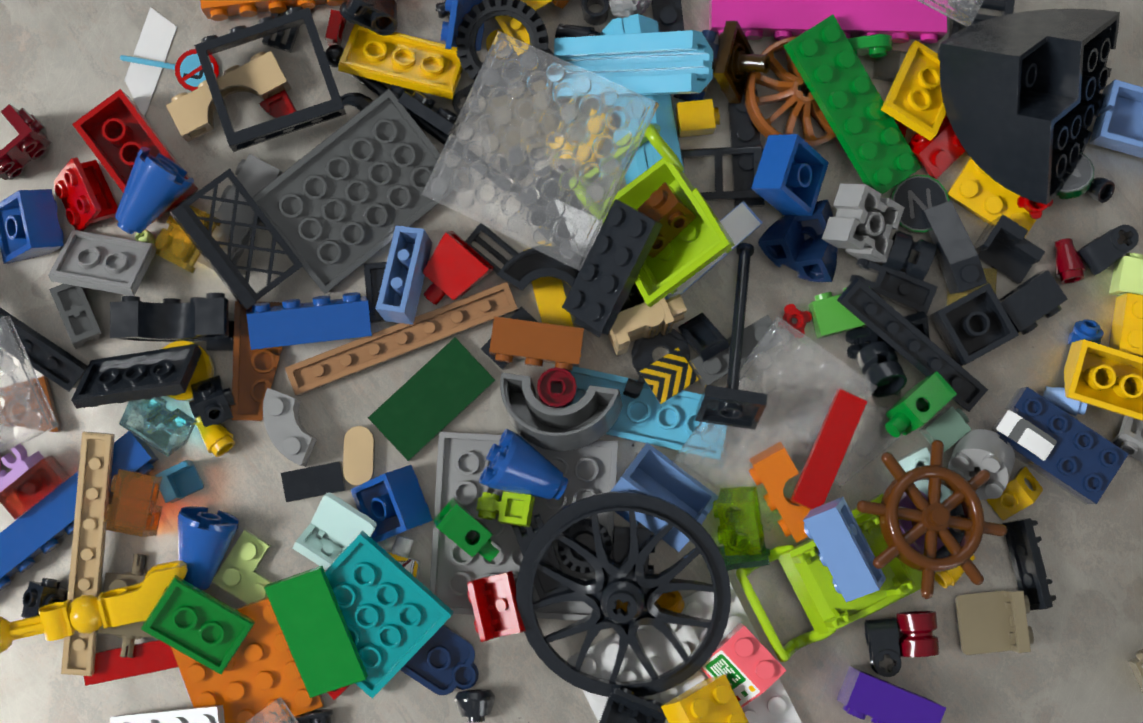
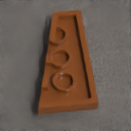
[231,301,283,421]

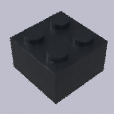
[929,283,1019,366]

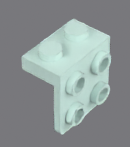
[292,493,377,570]

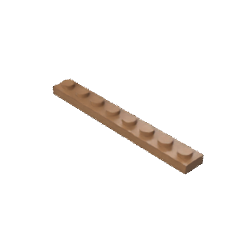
[285,282,518,396]

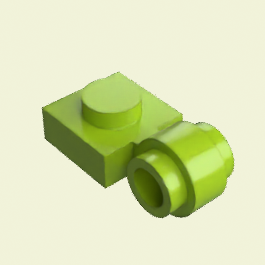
[476,492,535,527]

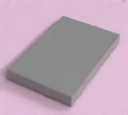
[48,229,157,296]

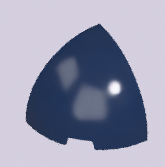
[758,199,838,282]

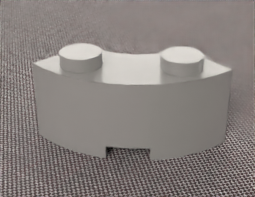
[263,388,317,467]

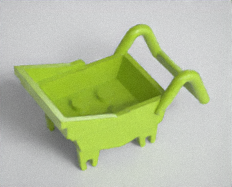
[572,123,735,307]
[735,493,922,662]

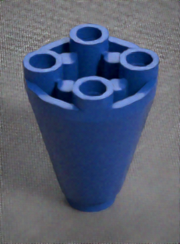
[479,429,568,500]

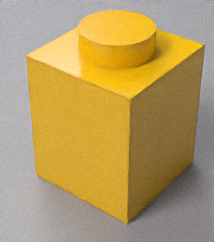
[675,99,720,138]

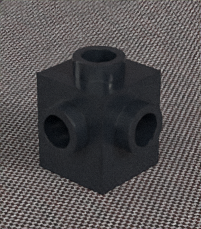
[189,375,236,428]
[21,578,68,619]

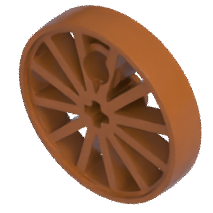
[744,36,836,148]

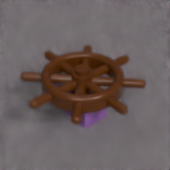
[857,440,1007,599]

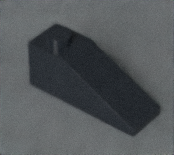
[922,201,987,294]

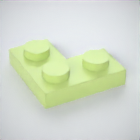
[212,530,273,604]

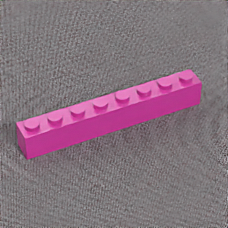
[709,0,947,44]

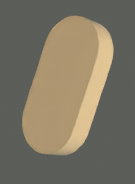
[343,426,375,486]

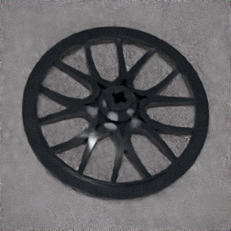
[516,491,731,697]

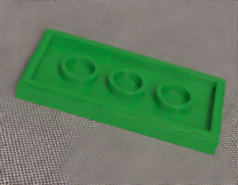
[264,565,368,698]

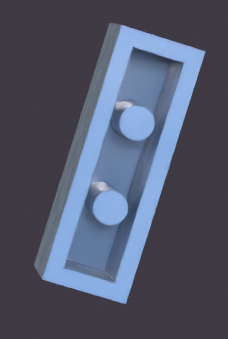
[376,225,433,325]
[803,497,886,603]

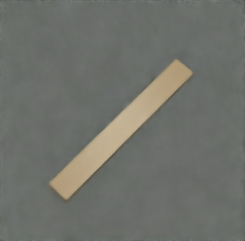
[61,431,115,676]

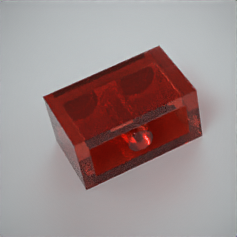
[0,455,70,520]

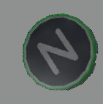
[890,174,949,234]

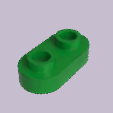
[848,34,892,58]

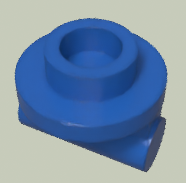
[1068,319,1104,344]

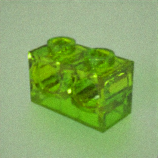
[713,486,765,556]

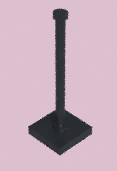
[695,243,767,430]

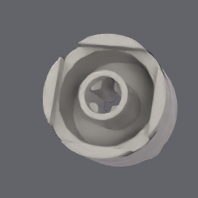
[948,429,1015,500]

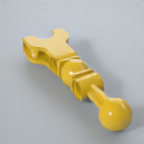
[0,561,188,653]

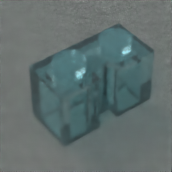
[119,397,197,457]

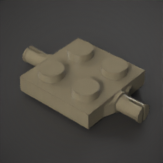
[98,554,167,658]

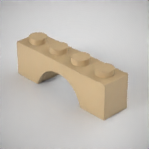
[166,51,292,142]

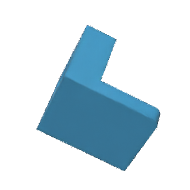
[153,460,204,503]

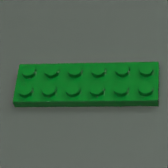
[783,15,922,195]

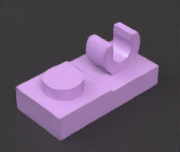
[0,444,45,496]

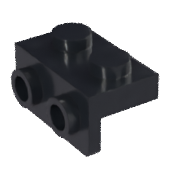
[599,688,667,723]

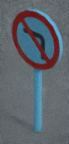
[120,49,219,92]

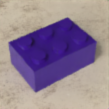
[837,666,946,723]

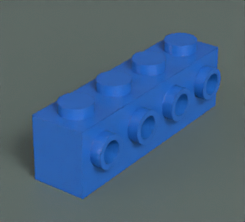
[246,292,372,350]

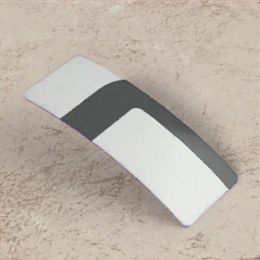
[996,410,1057,461]

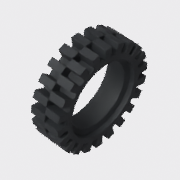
[456,0,549,90]

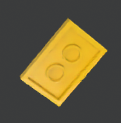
[881,40,946,141]
[947,157,1037,238]

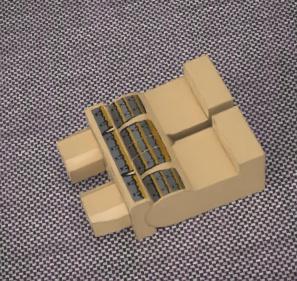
[608,294,687,356]

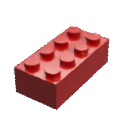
[72,89,198,224]

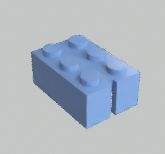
[1089,80,1143,158]
[610,442,719,552]

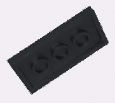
[562,199,663,335]
[71,344,202,409]

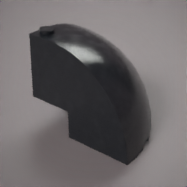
[938,9,1120,205]

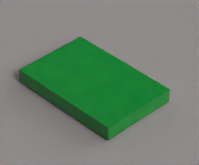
[141,575,255,674]

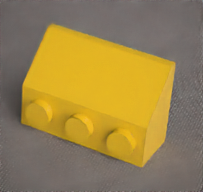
[1064,339,1143,421]

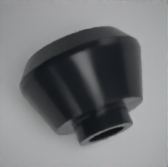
[454,689,495,722]

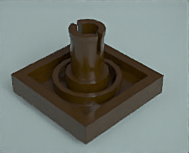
[712,21,771,104]

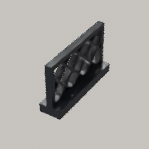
[169,168,303,310]

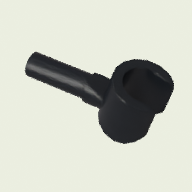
[623,362,652,399]

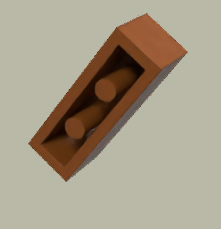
[489,316,584,371]

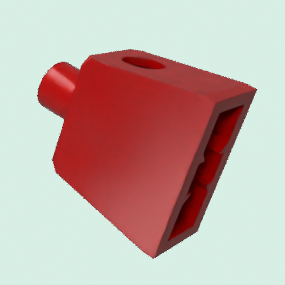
[423,231,495,305]

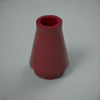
[1054,238,1086,284]

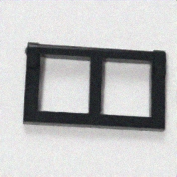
[681,144,764,201]

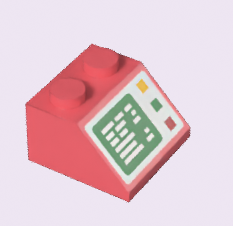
[701,623,787,708]

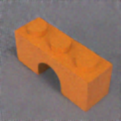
[748,441,810,543]

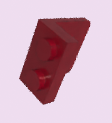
[0,104,51,180]

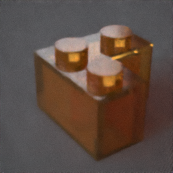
[104,469,163,537]

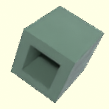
[919,406,972,452]

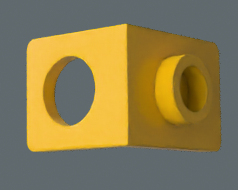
[986,466,1043,520]

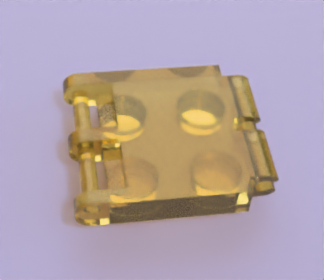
[154,205,221,274]

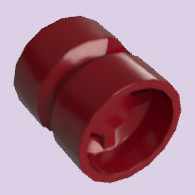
[537,367,577,408]
[896,611,939,657]

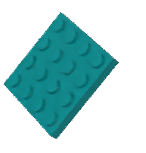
[325,530,454,699]

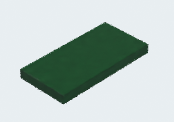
[368,337,496,461]

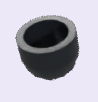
[1088,177,1115,203]

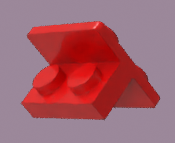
[54,157,118,231]

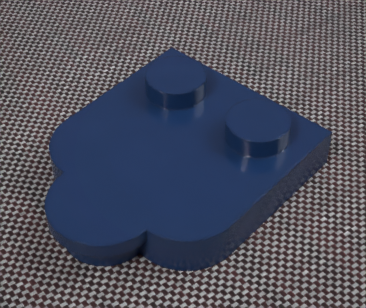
[400,624,479,695]

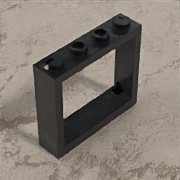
[194,7,346,152]

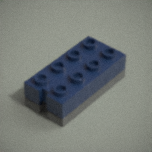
[991,387,1129,504]

